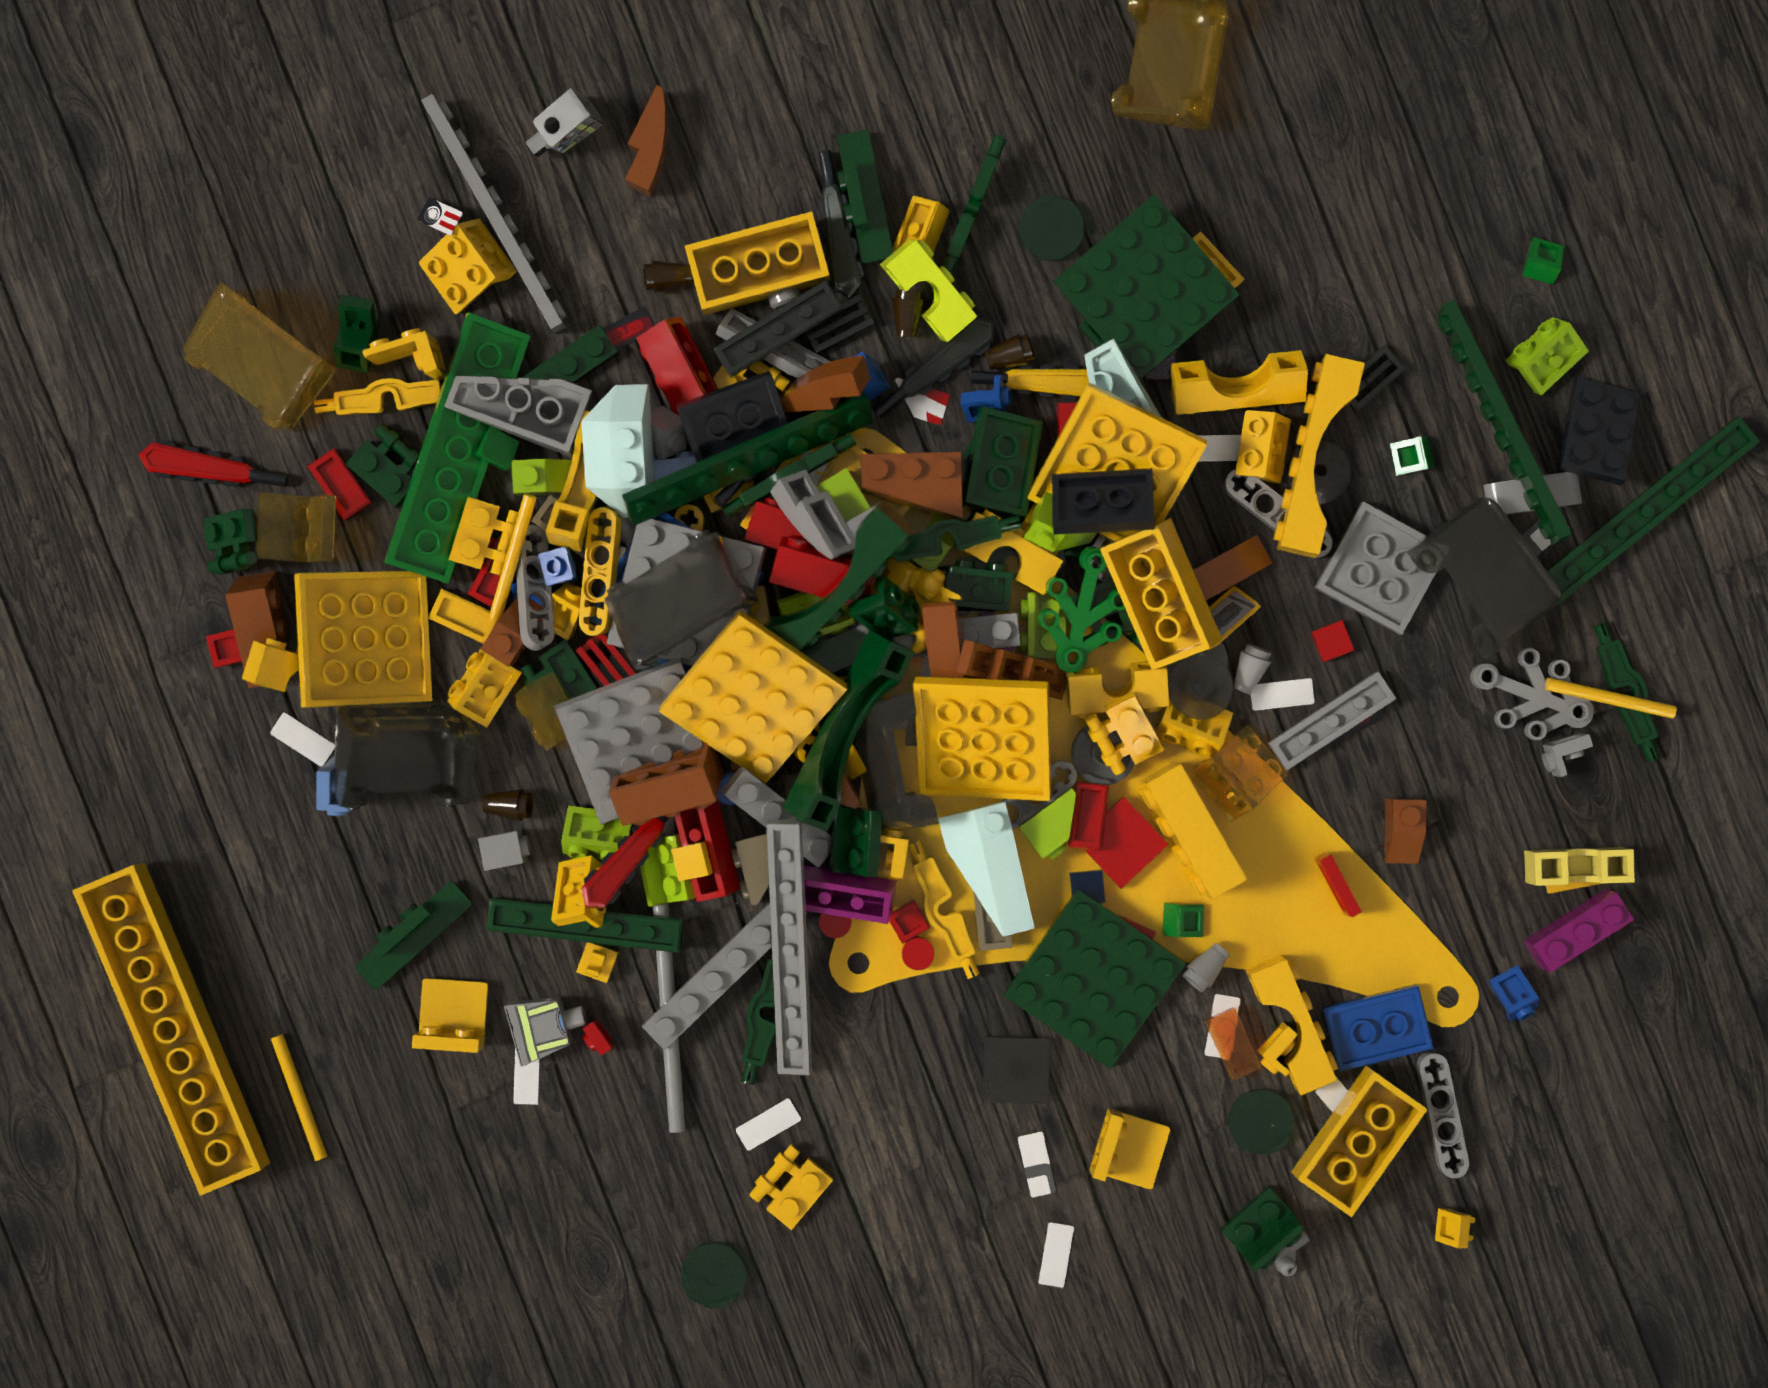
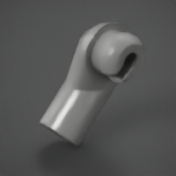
[1275,1230,1310,1276]

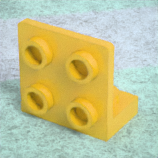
[419,218,517,314]
[362,328,447,381]
[412,978,488,1053]
[1089,1108,1170,1189]

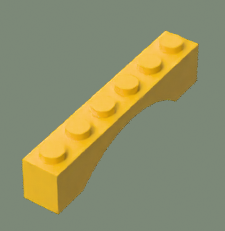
[1273,354,1365,558]

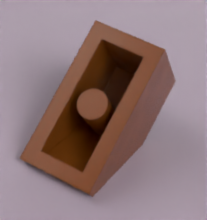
[481,597,542,667]
[1384,798,1426,864]

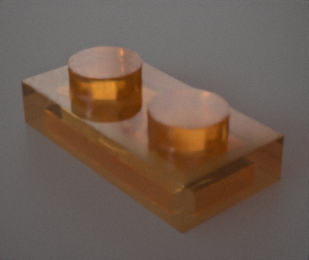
[1204,1007,1261,1081]

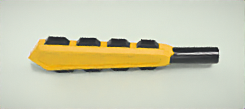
[971,365,1089,401]

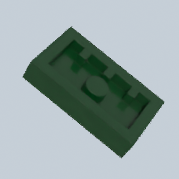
[849,576,920,639]
[830,807,882,877]

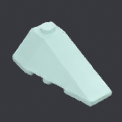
[1084,339,1162,418]
[938,801,1034,937]

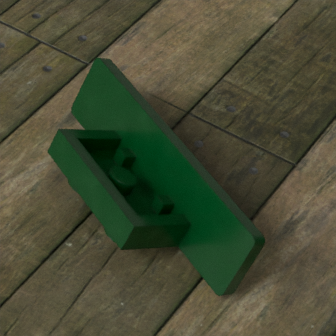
[837,130,893,264]
[355,881,473,990]

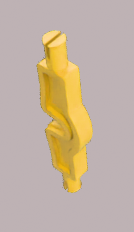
[314,378,442,416]
[908,839,980,979]

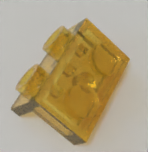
[515,673,569,751]

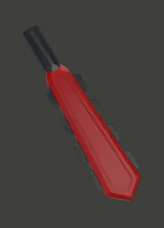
[138,440,289,488]
[581,815,670,908]

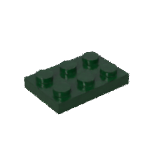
[962,406,1043,518]

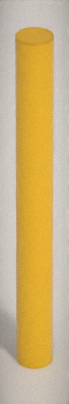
[488,494,537,622]
[1545,677,1677,719]
[271,1034,328,1161]

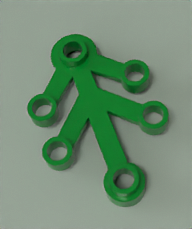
[1038,546,1125,673]

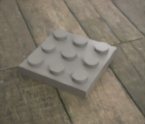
[1314,502,1449,635]

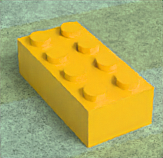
[685,211,830,316]
[1100,518,1223,670]
[1139,762,1247,900]
[1291,1066,1428,1217]

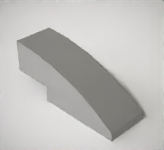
[770,470,855,560]

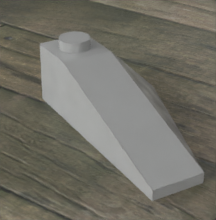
[444,376,592,458]

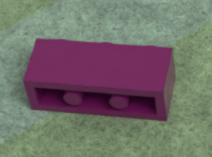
[804,866,897,924]
[1523,889,1634,973]

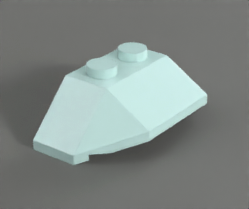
[581,384,655,518]

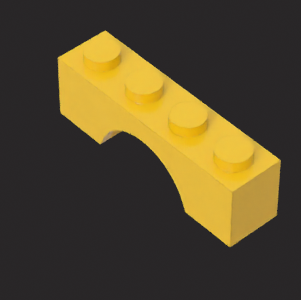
[1171,350,1308,415]
[546,410,598,552]
[1246,955,1338,1096]

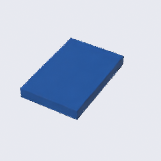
[1322,984,1434,1072]

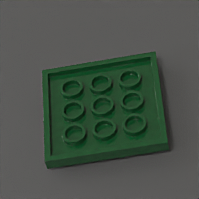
[1053,194,1240,381]
[1003,888,1186,1069]

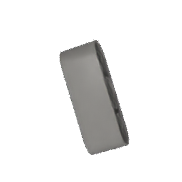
[1483,472,1582,517]

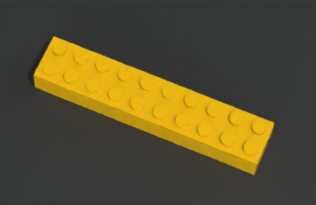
[72,862,271,1196]

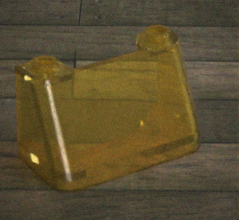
[1111,0,1228,130]
[182,282,337,431]

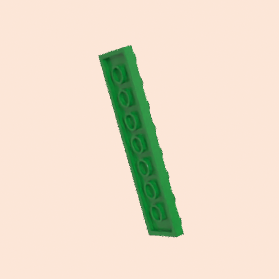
[384,313,530,584]

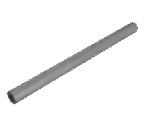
[653,903,685,1133]

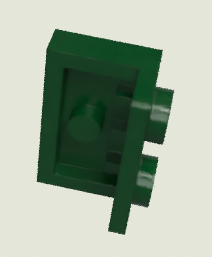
[944,560,1015,612]

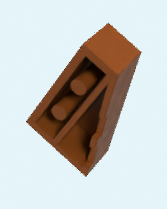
[860,452,963,521]
[225,571,289,688]
[609,741,724,826]

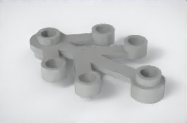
[1470,648,1594,740]

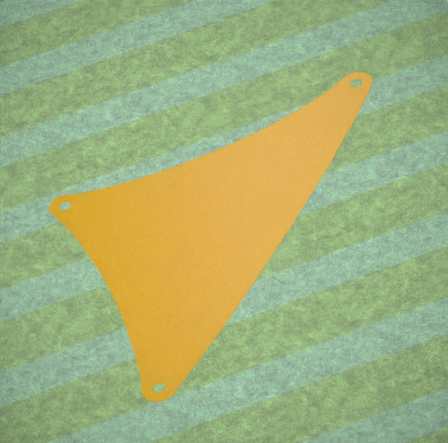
[829,428,1479,1027]

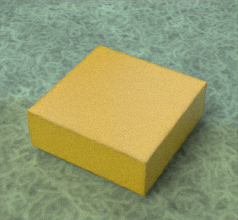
[671,841,713,881]

